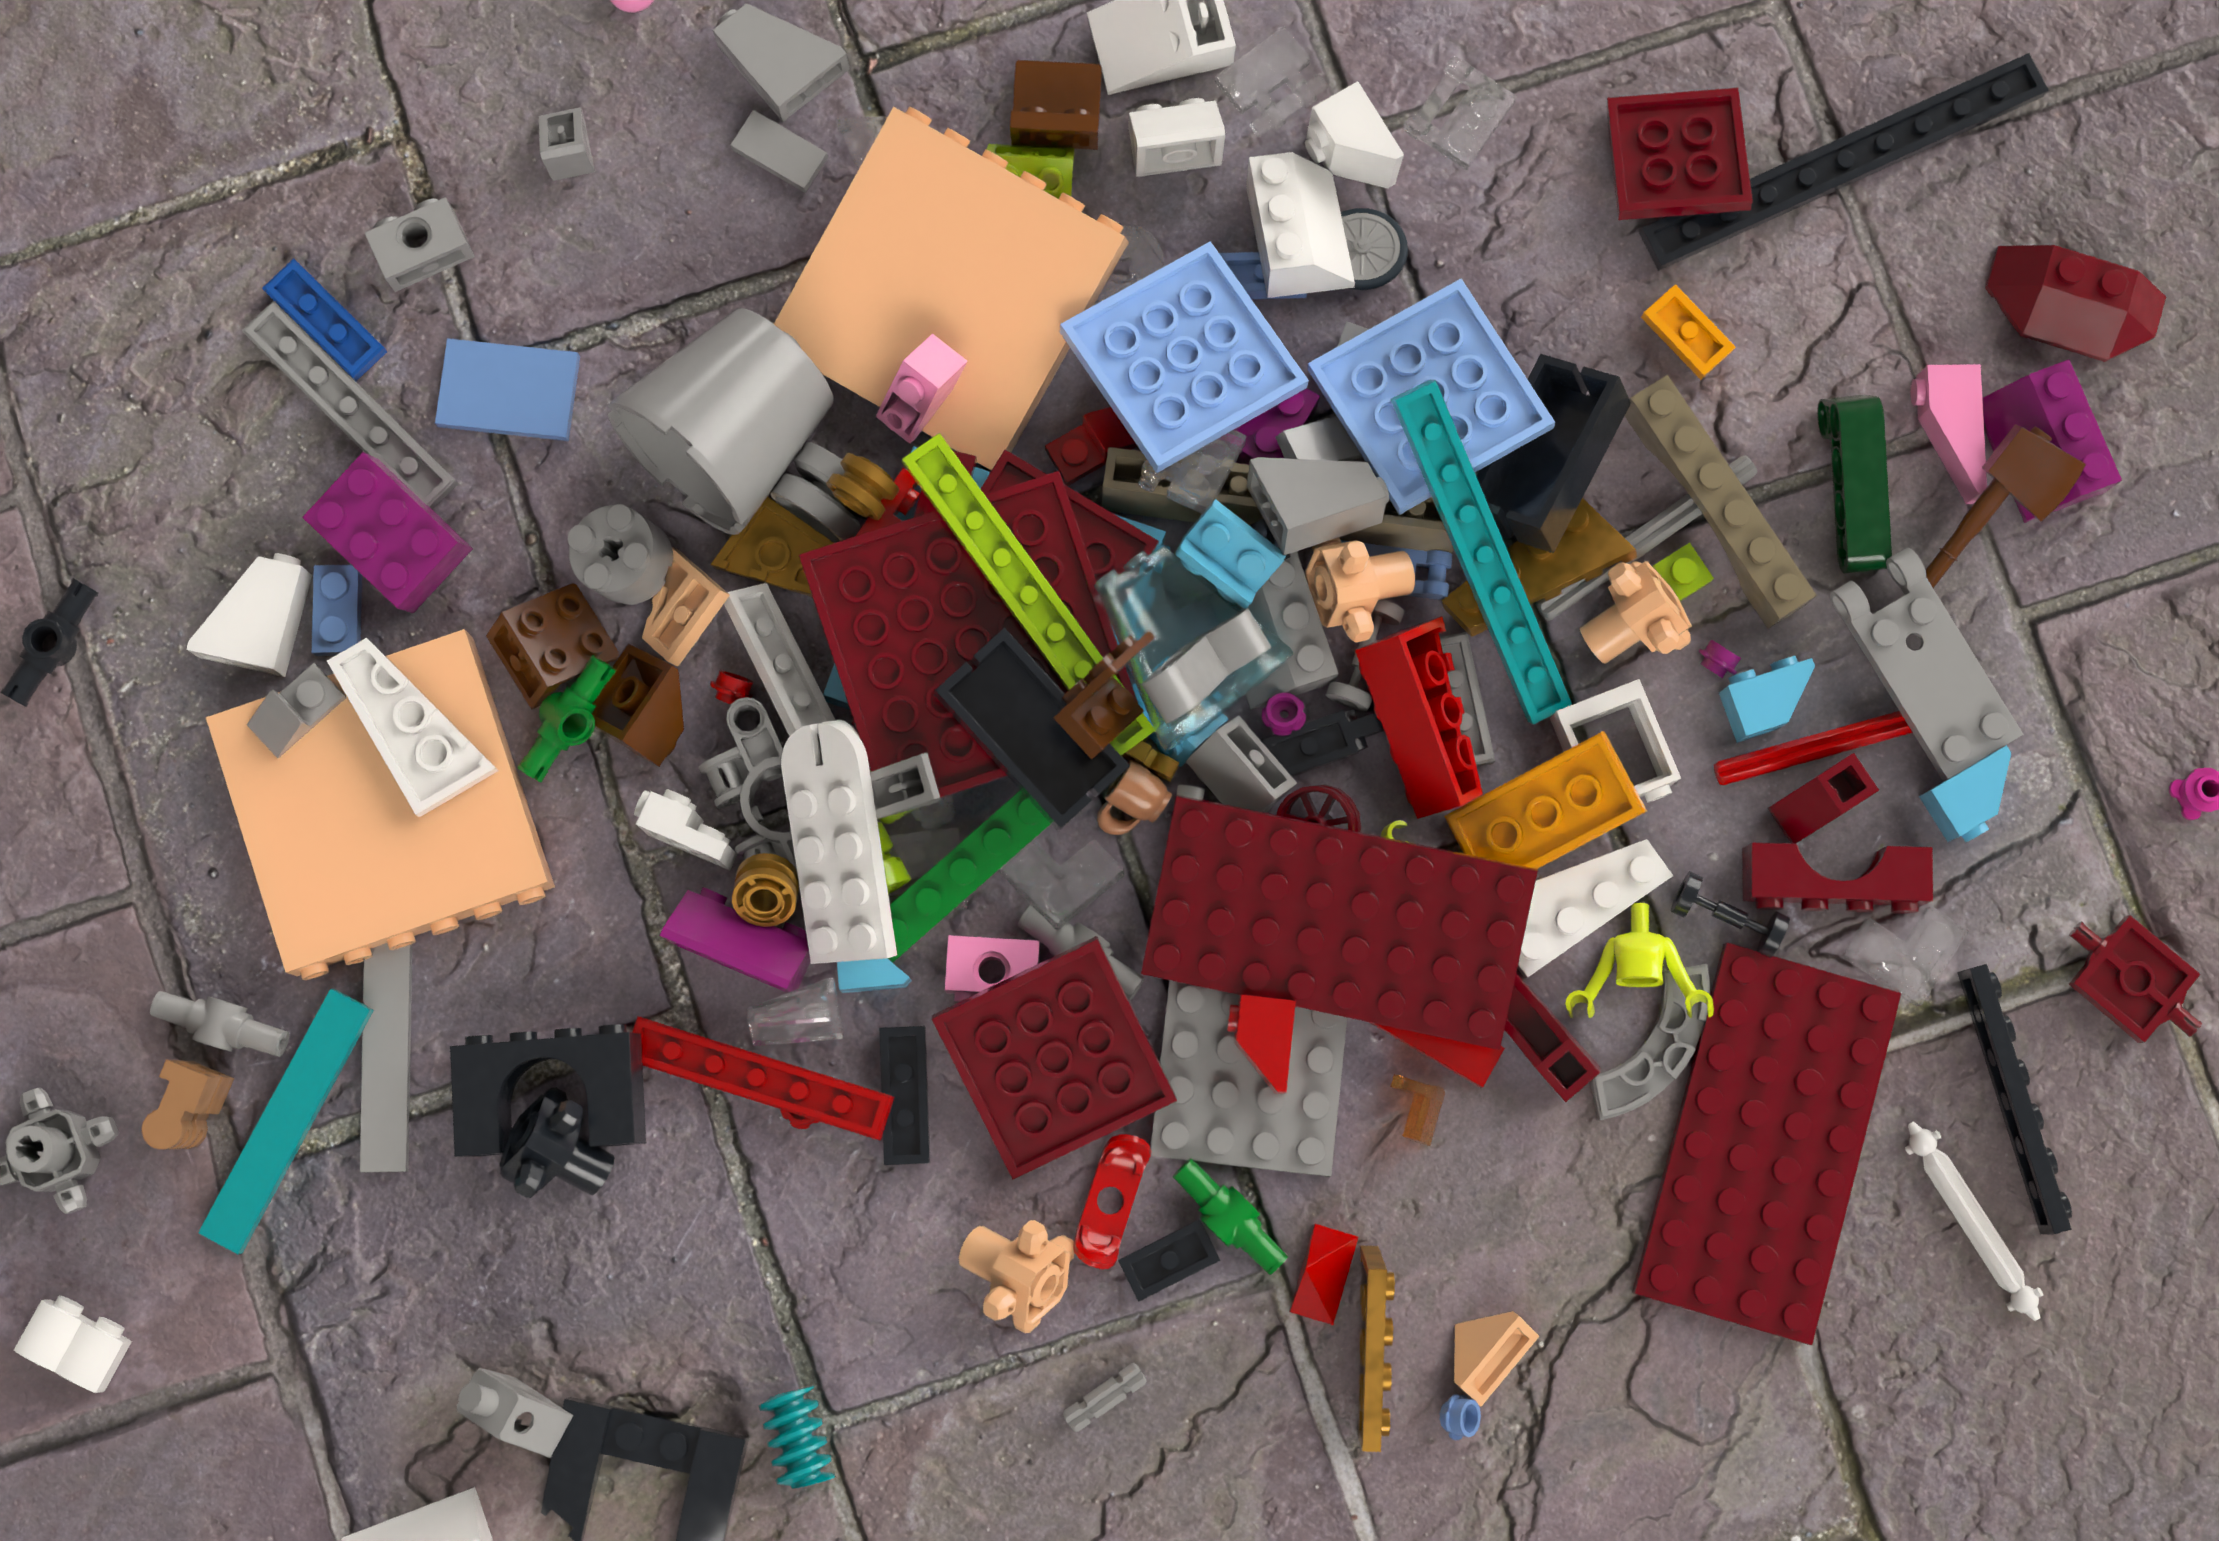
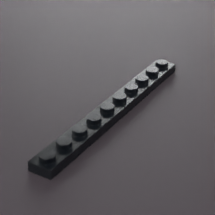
[1639,53,2049,271]

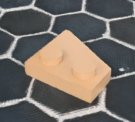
[642,547,730,667]

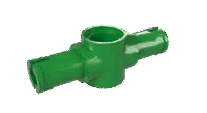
[517,655,616,783]
[1172,1158,1288,1275]

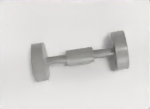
[1326,599,1404,711]

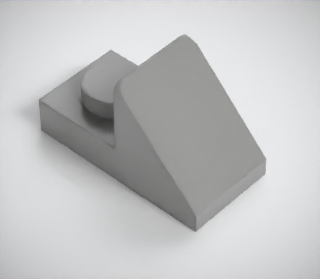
[247,663,347,758]

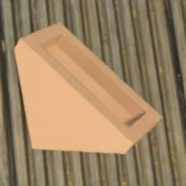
[1454,1311,1539,1407]

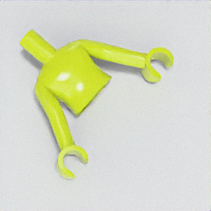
[1565,903,1714,1018]

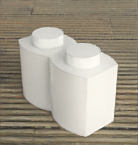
[13,1296,132,1393]

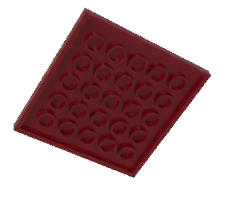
[799,471,1138,798]

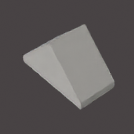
[539,107,595,181]
[870,753,940,819]

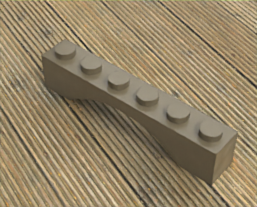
[1625,375,1817,629]

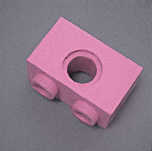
[945,935,1040,1002]

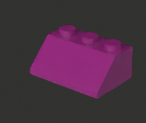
[1982,359,2122,523]
[659,887,810,996]

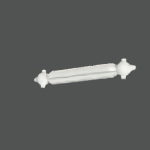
[1905,1121,2043,1321]

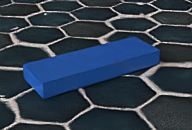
[262,258,387,382]

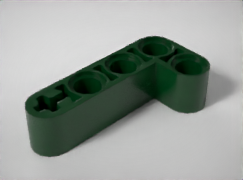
[1817,395,1892,574]

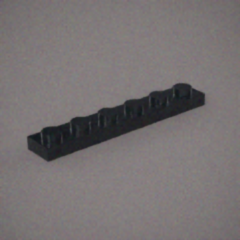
[1957,964,2072,1234]

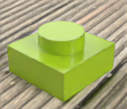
[1652,542,1714,602]

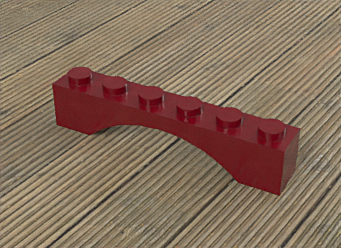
[1504,973,1601,1102]

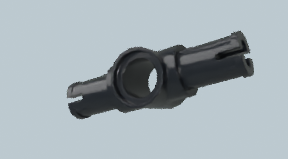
[0,578,99,707]

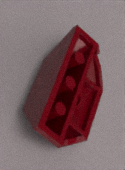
[1985,245,2166,362]

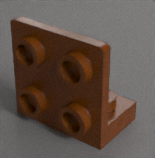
[1010,60,1102,150]
[486,583,619,710]
[1054,630,1155,759]

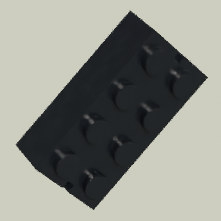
[1476,354,1631,553]
[934,628,1130,831]

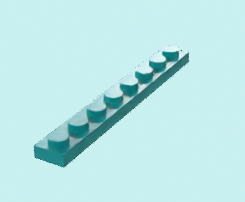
[1390,379,1572,725]

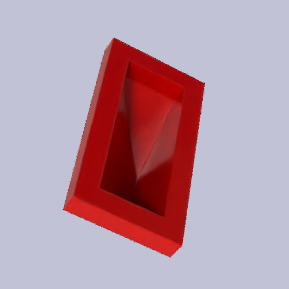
[1289,1223,1359,1325]

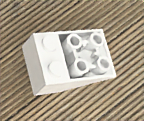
[1087,0,1236,95]

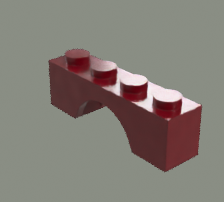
[1742,843,1933,913]

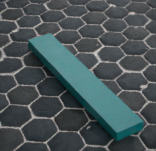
[198,989,374,1254]

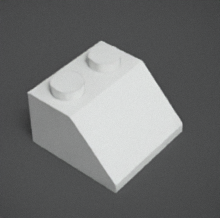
[1305,81,1404,188]
[1128,98,1225,177]

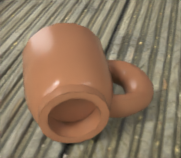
[1097,759,1172,835]

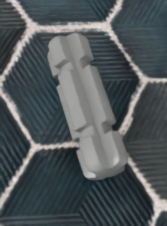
[1063,1363,1147,1432]

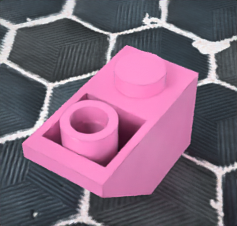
[875,334,968,444]

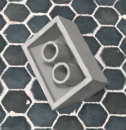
[1211,551,1339,710]

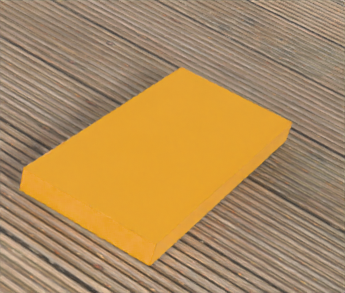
[1444,731,1647,869]

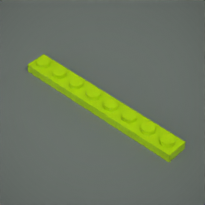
[902,433,1156,756]

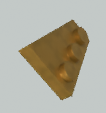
[710,496,834,597]

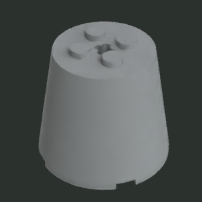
[608,308,834,535]

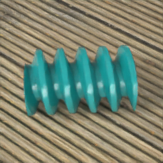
[759,1385,836,1489]

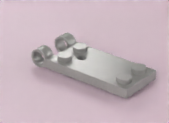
[1830,547,2024,781]

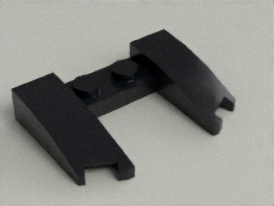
[541,1397,749,1541]

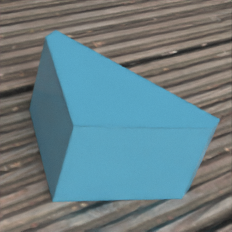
[837,958,912,993]

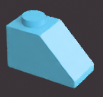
[1919,745,2011,843]

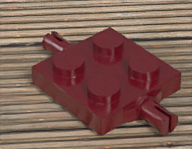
[2069,915,2202,1043]

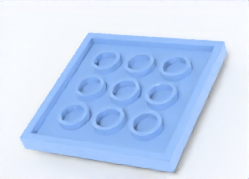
[1059,241,1309,473]
[1308,279,1555,515]

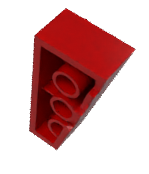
[1355,616,1483,819]

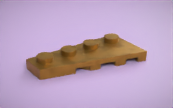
[1441,498,1637,637]
[1358,1246,1395,1452]

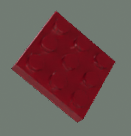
[1606,88,1753,220]

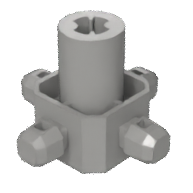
[0,1088,119,1214]

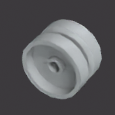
[770,442,868,543]

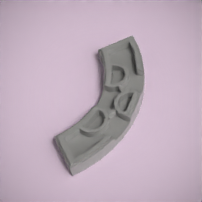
[1590,964,1710,1121]

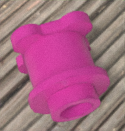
[2169,767,2219,820]

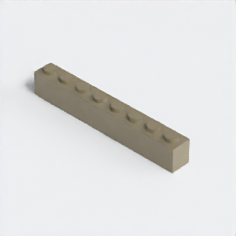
[1101,447,1454,554]

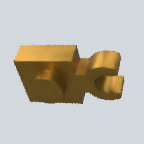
[1122,737,1179,782]

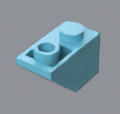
[1719,656,1815,743]

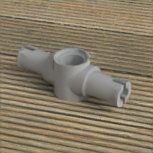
[1017,904,1145,1000]
[150,991,290,1057]

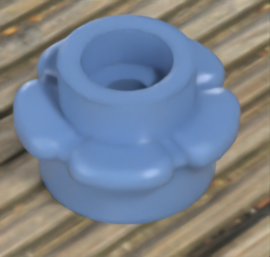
[1440,1394,1481,1440]

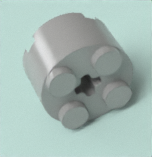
[568,504,673,605]

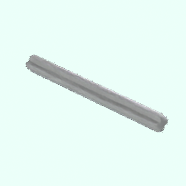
[1536,455,1757,621]

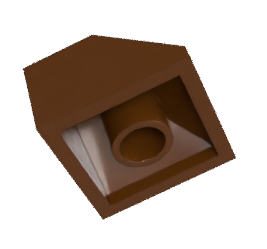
[592,643,684,767]

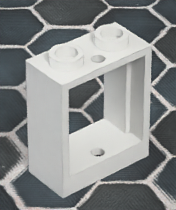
[1550,679,1681,803]

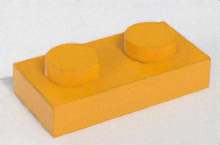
[1641,284,1736,380]

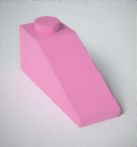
[1910,364,1987,504]

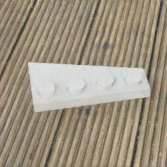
[327,638,499,817]
[1517,839,1673,979]

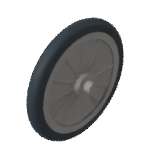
[1340,208,1408,290]

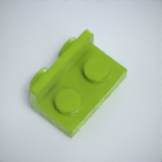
[987,144,1075,199]

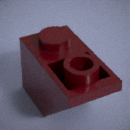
[1768,753,1879,844]

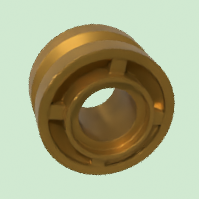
[826,453,900,520]
[732,853,799,927]

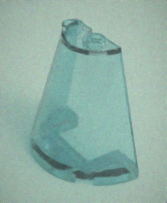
[1094,546,1294,751]

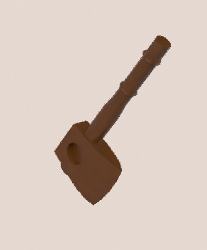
[1926,424,2086,589]

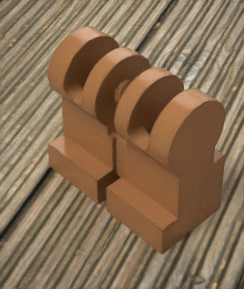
[142,1059,235,1150]

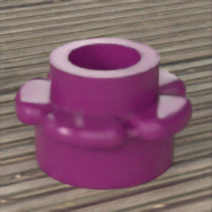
[1699,639,1741,678]
[1262,693,1306,736]

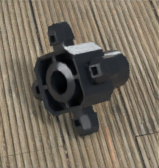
[499,1087,615,1198]

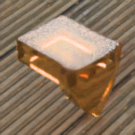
[1390,1074,1445,1146]

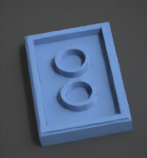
[435,338,580,441]

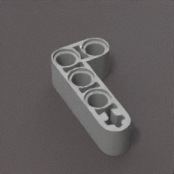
[1141,608,1272,724]

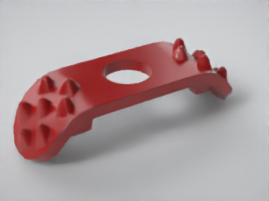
[1073,1134,1151,1269]

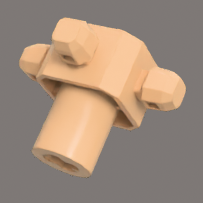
[1305,537,1415,642]
[1580,561,1692,664]
[959,1220,1075,1333]

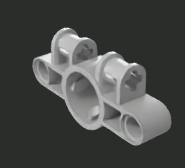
[698,697,797,870]

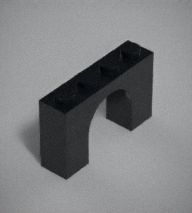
[450,1024,646,1157]

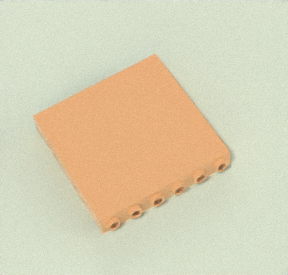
[774,106,1129,471]
[206,629,555,980]

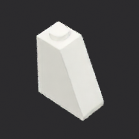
[186,553,313,677]

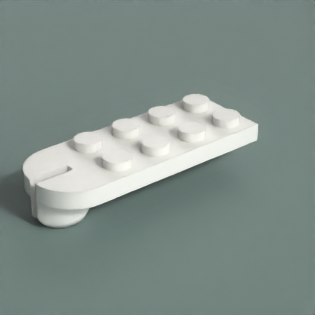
[781,720,897,964]

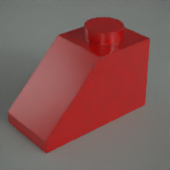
[1227,995,1296,1095]

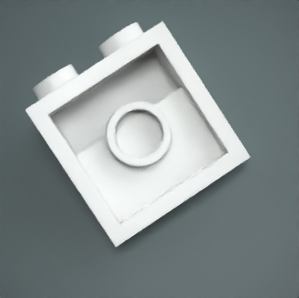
[634,789,737,871]

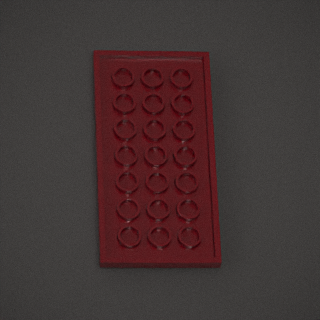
[1141,795,1538,1050]
[1632,943,1901,1345]

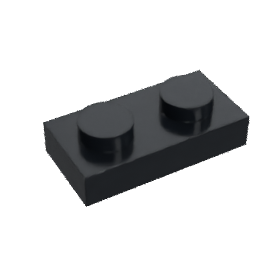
[1118,1219,1220,1302]

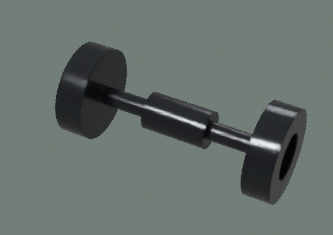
[1671,871,1790,958]

